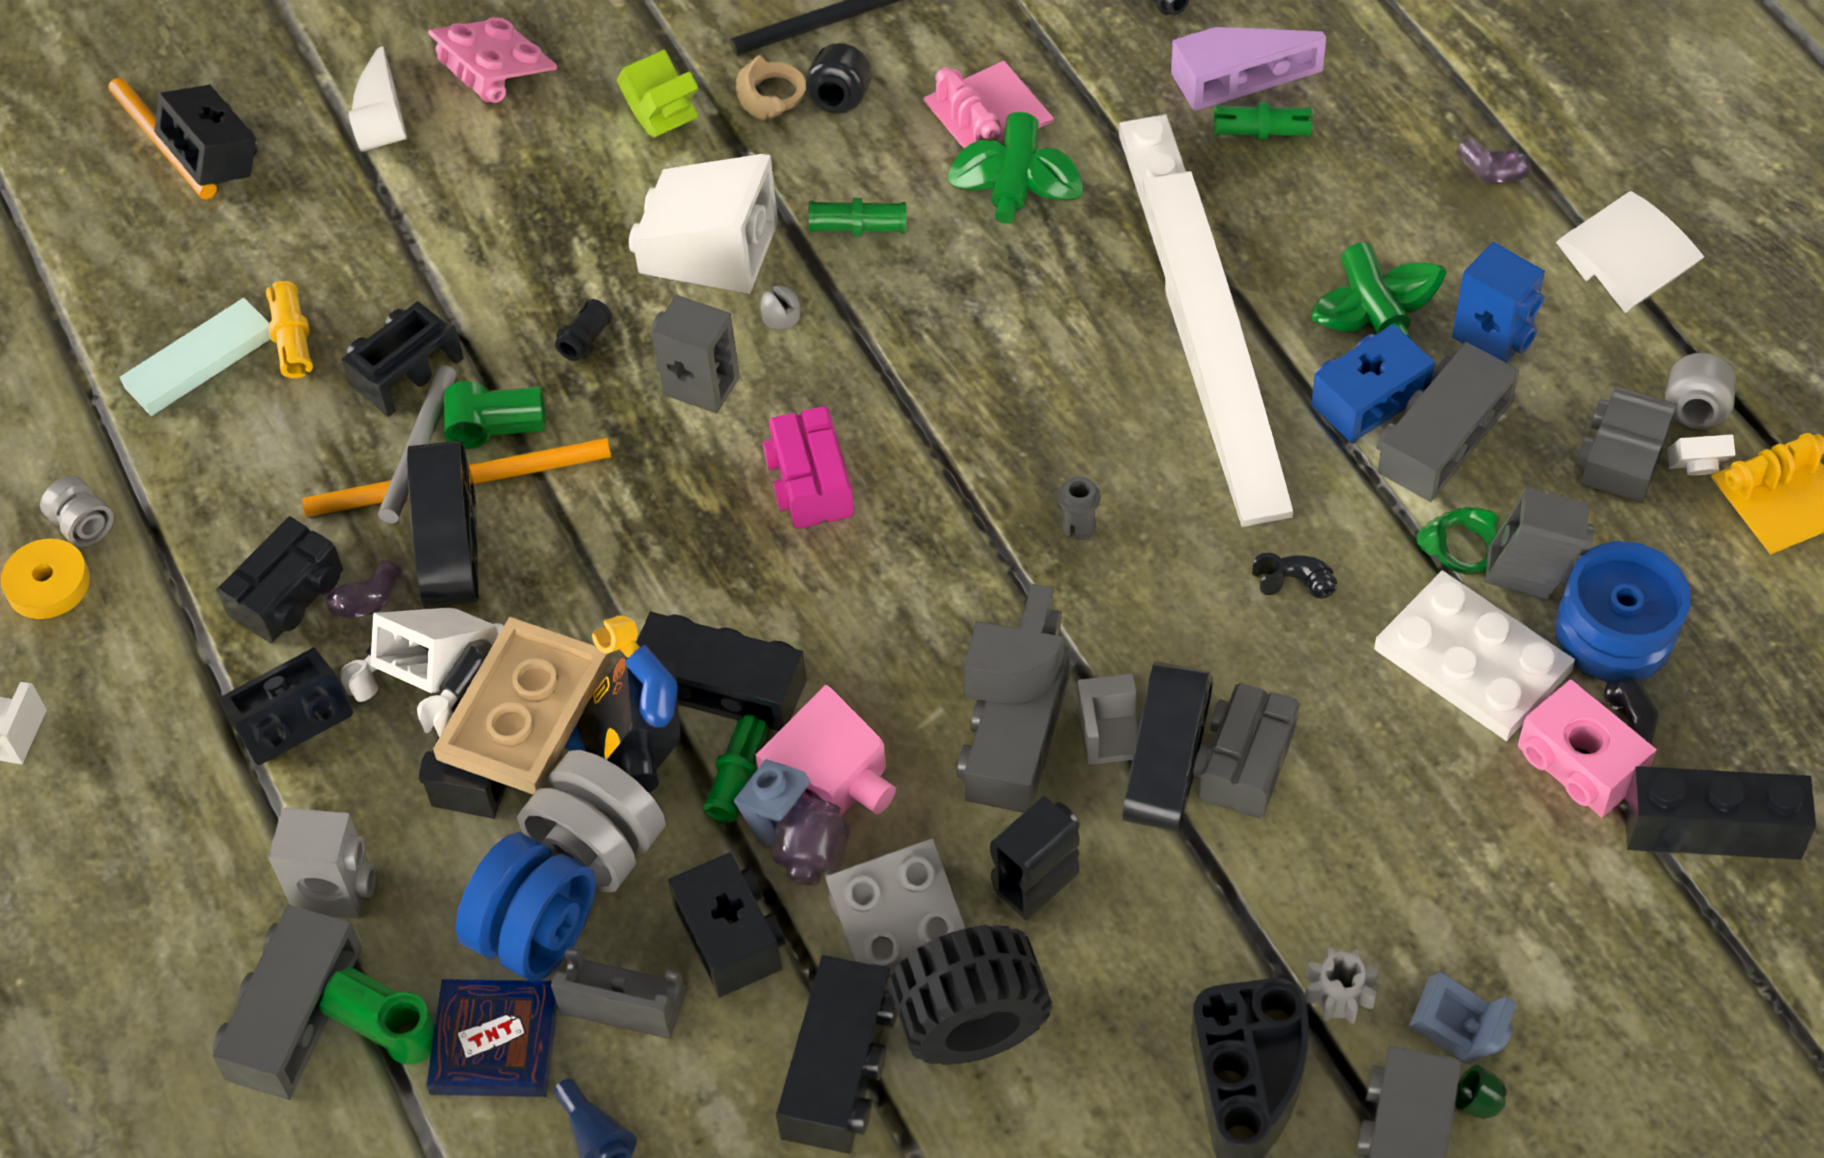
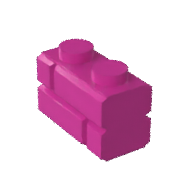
[762,406,854,529]

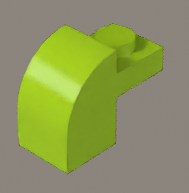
[616,49,699,137]

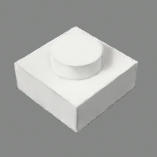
[1667,434,1735,476]

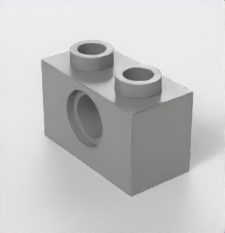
[268,808,376,919]

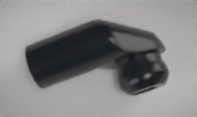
[1604,676,1659,745]

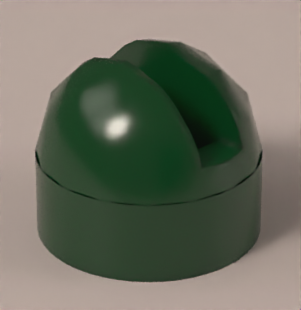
[1455,1065,1507,1119]

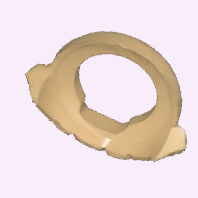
[736,54,806,121]

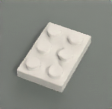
[1374,570,1575,741]

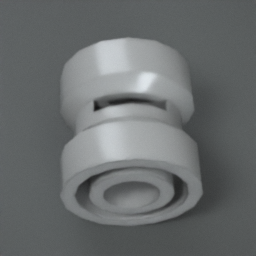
[40,476,114,548]

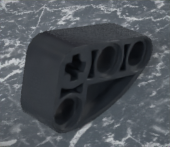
[407,440,479,608]
[1122,661,1213,832]
[1191,978,1309,1158]

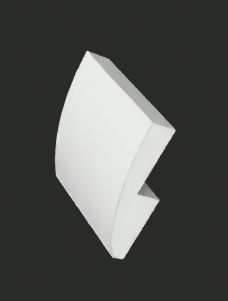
[1556,191,1704,313]

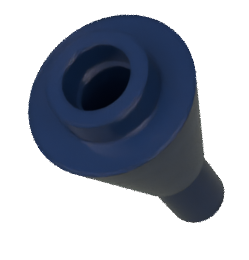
[554,1079,637,1158]

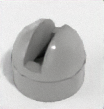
[760,285,801,330]

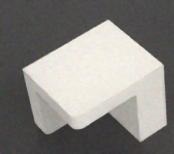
[0,682,47,765]

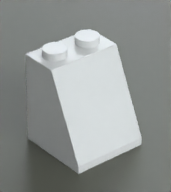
[629,154,778,294]

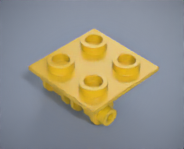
[1711,433,1824,555]

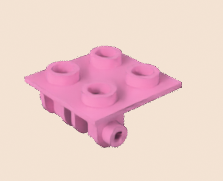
[428,17,558,103]
[924,61,1054,148]

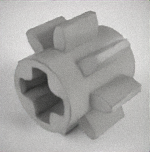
[1305,947,1378,1024]

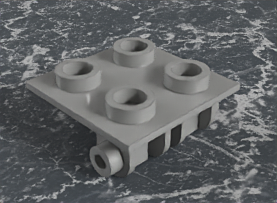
[825,838,965,975]

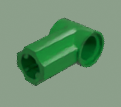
[444,381,546,449]
[319,966,438,1065]

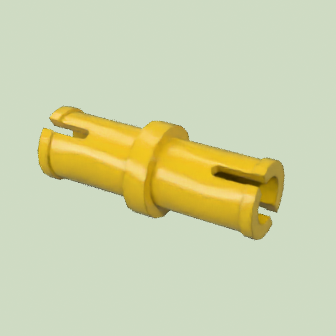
[266,281,313,378]

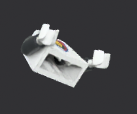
[340,608,504,737]

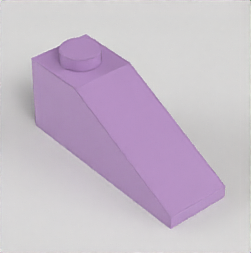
[1171,27,1326,111]

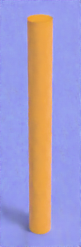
[109,77,217,200]

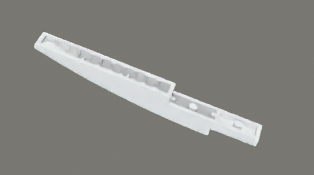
[1119,114,1293,527]

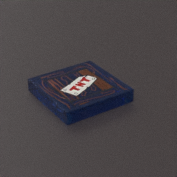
[426,979,557,1097]

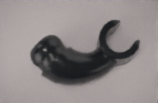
[1252,553,1337,599]

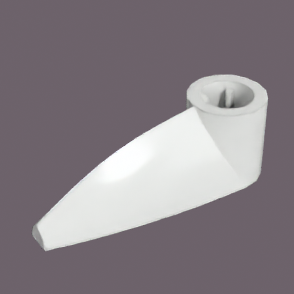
[348,46,407,152]

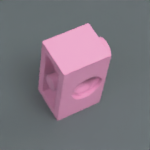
[1518,679,1657,818]

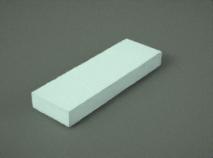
[120,298,271,416]

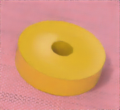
[1,539,90,619]

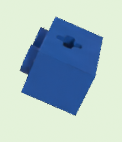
[1452,241,1545,363]
[1311,324,1435,443]

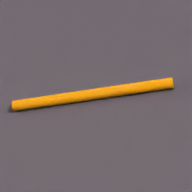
[302,438,611,518]

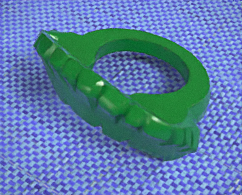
[1417,507,1500,574]

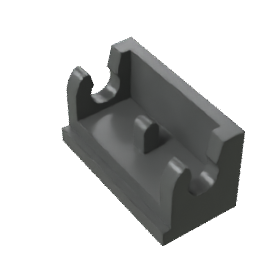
[551,947,688,1039]

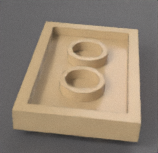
[433,617,611,795]

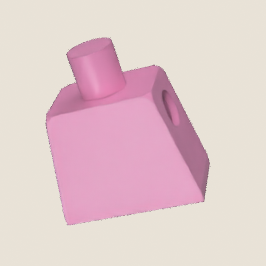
[756,685,896,820]

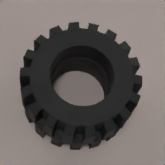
[889,925,1052,1065]

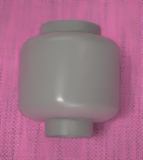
[1665,353,1736,430]

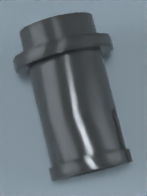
[1058,476,1101,540]

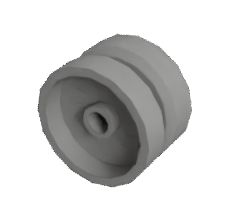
[517,750,666,892]

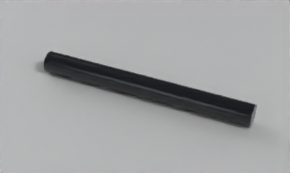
[730,0,902,56]

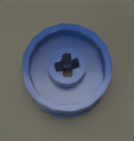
[1555,541,1691,682]
[455,832,596,982]

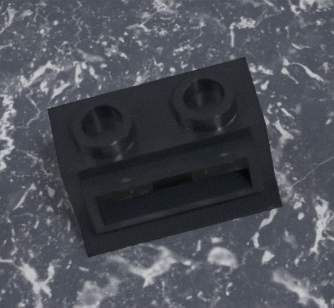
[341,301,464,417]

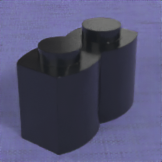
[990,796,1080,920]

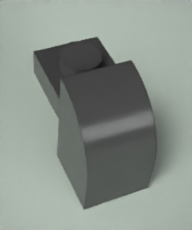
[964,584,1064,704]

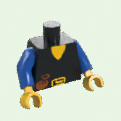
[564,616,681,793]

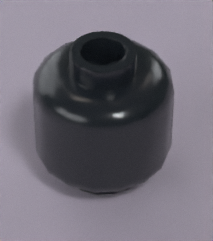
[805,43,872,114]

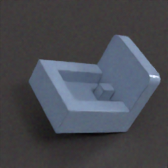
[734,759,810,848]
[1409,972,1516,1064]

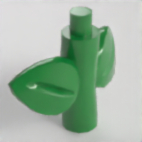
[948,112,1083,224]
[1311,242,1447,339]

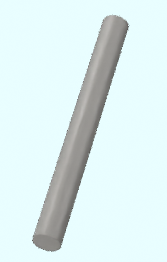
[378,366,457,523]

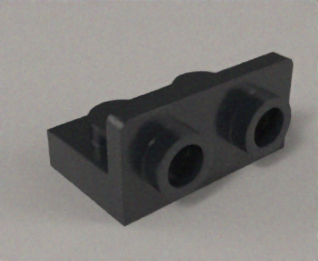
[217,647,353,765]

